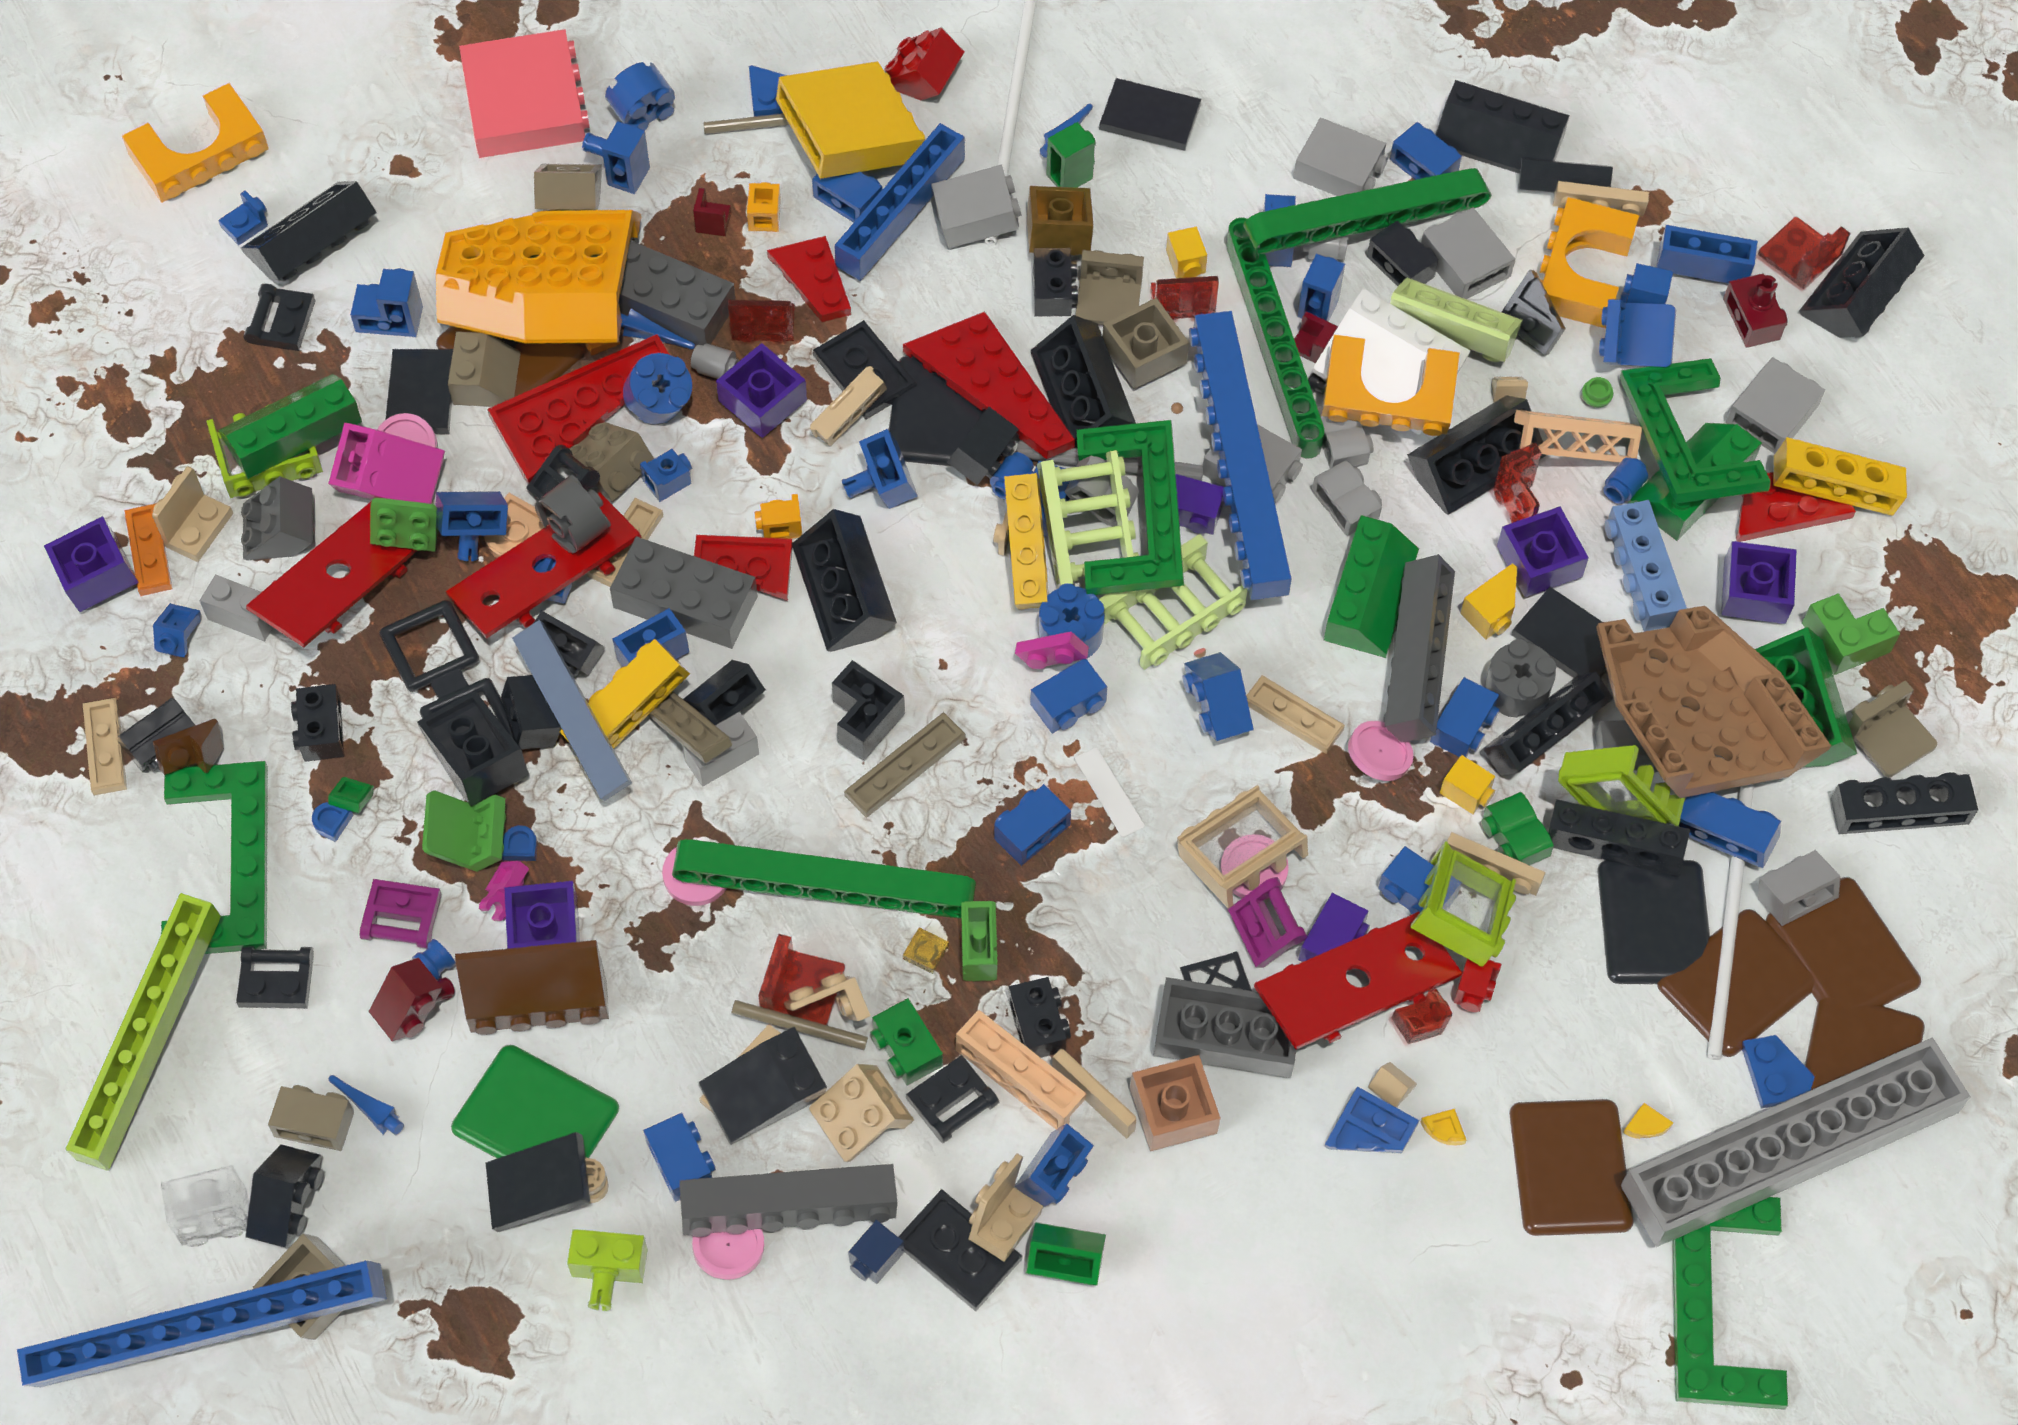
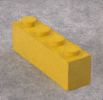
[559,639,690,749]

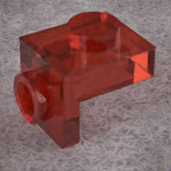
[1391,989,1452,1044]

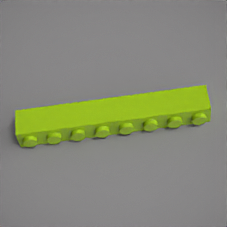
[65,893,221,1171]

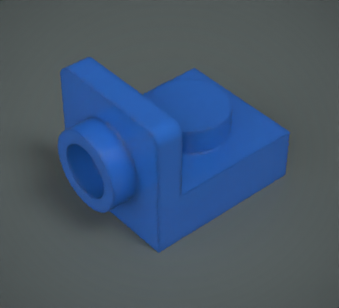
[218,190,268,246]
[153,603,201,657]

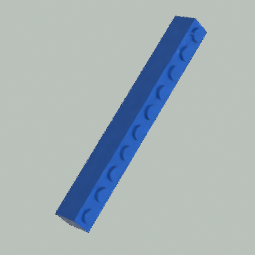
[1189,311,1292,600]
[17,1260,387,1387]

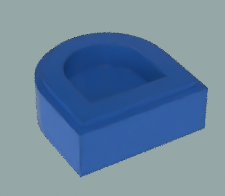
[312,802,354,842]
[502,825,538,861]

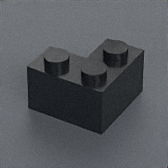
[832,660,905,760]
[245,1144,323,1248]

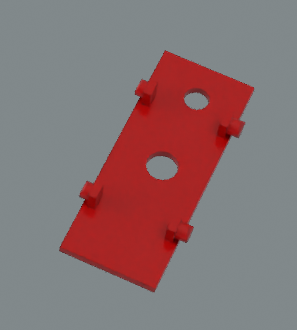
[445,492,641,639]
[246,502,418,648]
[1254,912,1462,1050]

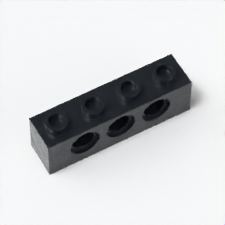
[1483,671,1614,776]
[1831,772,1978,834]
[1548,799,1690,877]

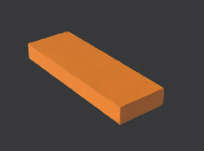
[124,503,173,596]

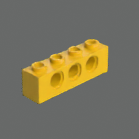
[1773,437,1907,516]
[1004,473,1049,610]

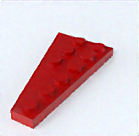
[903,311,1075,459]

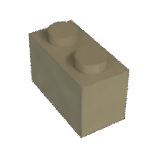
[268,1085,354,1151]

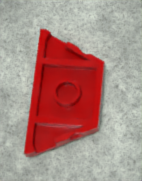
[1736,472,1856,542]

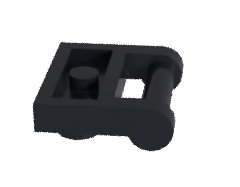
[243,283,316,351]
[526,445,600,499]
[236,946,314,1009]
[906,1055,1000,1143]

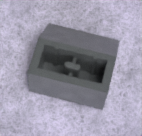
[241,476,313,560]

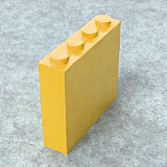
[776,61,926,179]

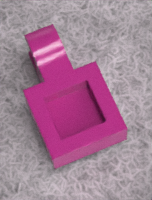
[479,861,529,921]

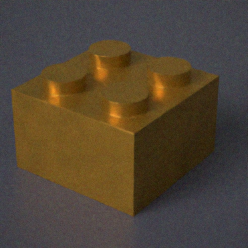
[1027,186,1094,255]

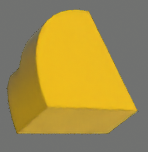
[1623,1103,1673,1139]
[1420,1108,1467,1146]

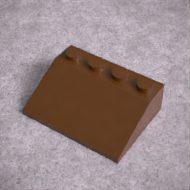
[455,940,609,1035]

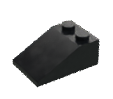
[417,691,529,807]
[698,1027,827,1145]

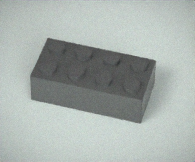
[618,240,736,346]
[610,536,758,649]
[1154,977,1296,1078]

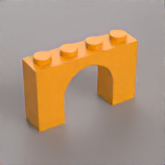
[122,83,269,203]
[1540,197,1639,328]
[1321,334,1460,436]

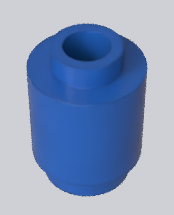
[990,452,1034,499]
[1603,458,1649,504]

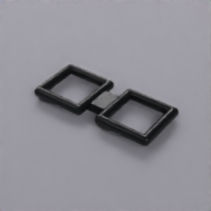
[379,600,513,738]

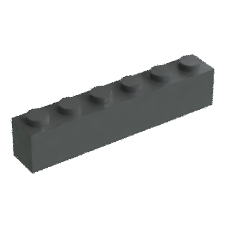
[1384,554,1455,743]
[679,1164,898,1237]

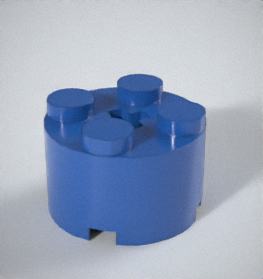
[605,62,675,130]
[623,353,692,424]
[1039,583,1104,658]

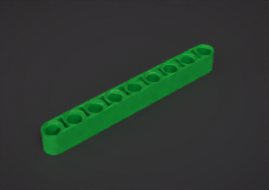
[1243,168,1492,254]
[1227,217,1325,459]
[672,839,976,918]

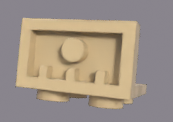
[152,466,234,562]
[784,972,870,1021]
[809,1064,914,1162]
[969,1153,1043,1262]

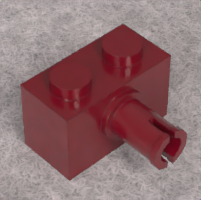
[1723,273,1788,348]
[368,957,454,1042]

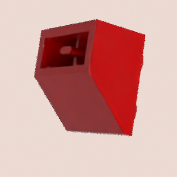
[884,27,964,101]

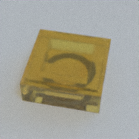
[903,927,949,974]

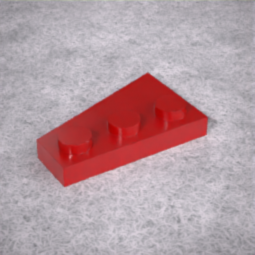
[767,236,851,322]
[694,535,793,601]

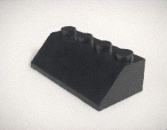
[1436,80,1570,174]
[241,181,377,282]
[1799,227,1925,338]
[1030,315,1136,448]
[1407,395,1547,515]
[793,509,897,652]

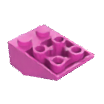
[328,423,445,504]

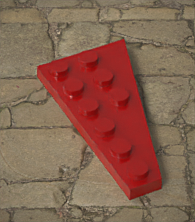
[487,334,670,484]

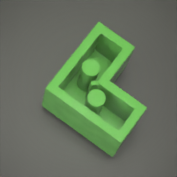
[1802,593,1900,675]

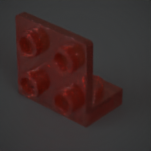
[1758,217,1851,290]
[1150,276,1219,320]
[728,300,795,343]
[1493,443,1542,523]
[758,934,845,1026]

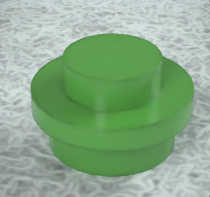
[1582,377,1614,407]

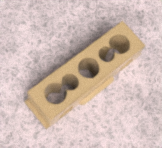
[810,366,887,447]

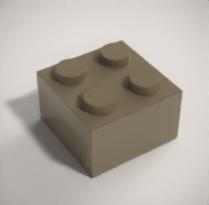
[1102,297,1189,389]
[252,1233,346,1340]

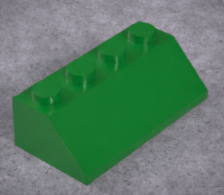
[218,374,362,479]
[1627,423,1762,541]
[1323,515,1419,658]
[1755,627,1858,768]

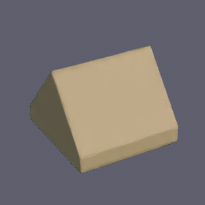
[1492,377,1528,403]
[1368,1062,1417,1108]

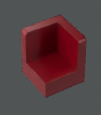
[693,188,732,237]
[1294,312,1338,363]

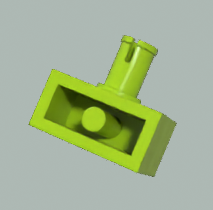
[567,1229,648,1311]

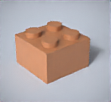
[1130,1055,1221,1152]

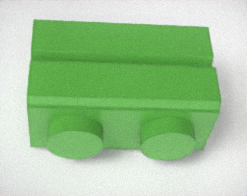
[961,901,997,981]

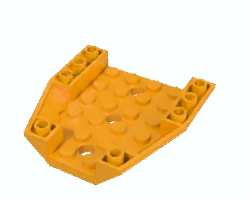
[435,210,642,344]

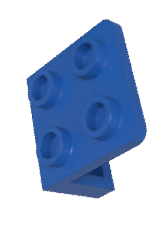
[1599,299,1676,367]

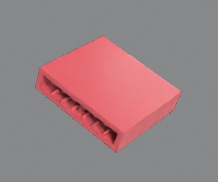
[459,29,590,158]

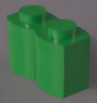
[1482,792,1554,865]

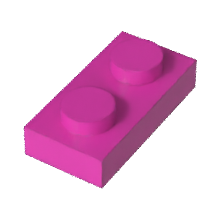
[1015,632,1089,669]

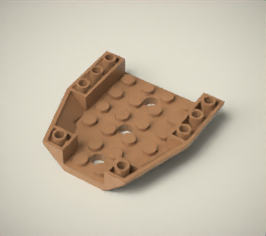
[1596,606,1831,798]

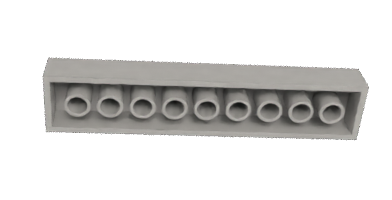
[1621,1037,1971,1247]

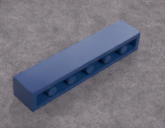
[834,123,965,281]

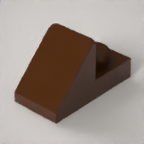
[153,718,224,775]

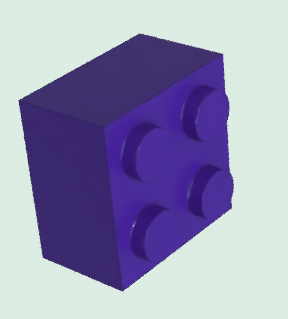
[716,343,807,438]
[1497,506,1589,597]
[44,516,139,612]
[1721,541,1797,624]
[504,881,580,949]

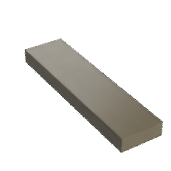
[648,691,732,764]
[844,712,966,818]

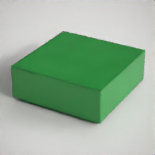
[328,777,374,813]

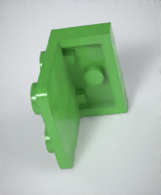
[370,497,439,551]
[422,790,506,872]

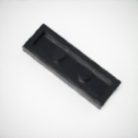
[1518,158,1613,192]

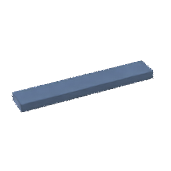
[512,620,632,801]

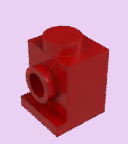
[1454,959,1502,1012]

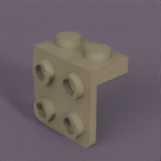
[1076,250,1144,325]
[564,422,654,502]
[1849,680,1937,777]

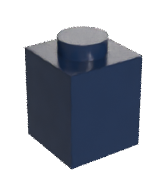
[848,1220,904,1284]

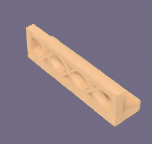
[1514,410,1643,463]
[955,1010,1087,1129]

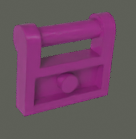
[1228,877,1307,968]
[360,879,442,949]

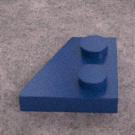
[749,65,787,117]
[1325,1086,1419,1153]

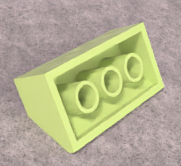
[1390,278,1522,362]

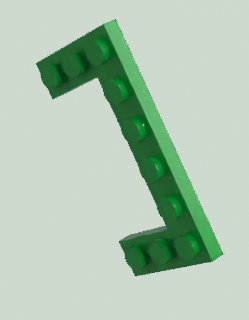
[1620,358,1771,504]
[1077,420,1184,595]
[161,761,268,954]
[1673,1197,1788,1410]

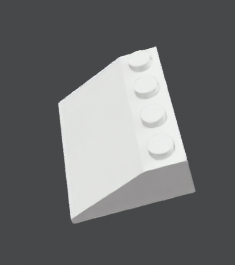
[1311,288,1470,435]

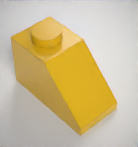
[1460,563,1517,640]

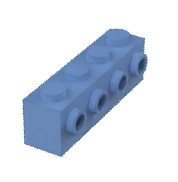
[1605,500,1687,632]

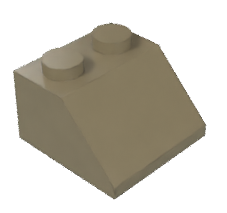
[534,164,602,211]
[448,332,520,407]

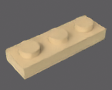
[1553,181,1649,217]
[1447,832,1546,896]

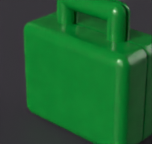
[451,1045,619,1158]

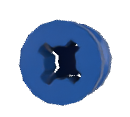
[412,939,456,980]

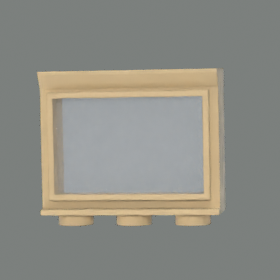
[1177,785,1308,908]

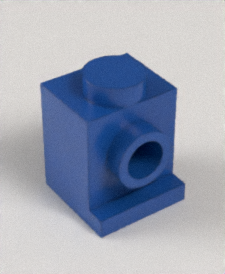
[640,449,692,502]

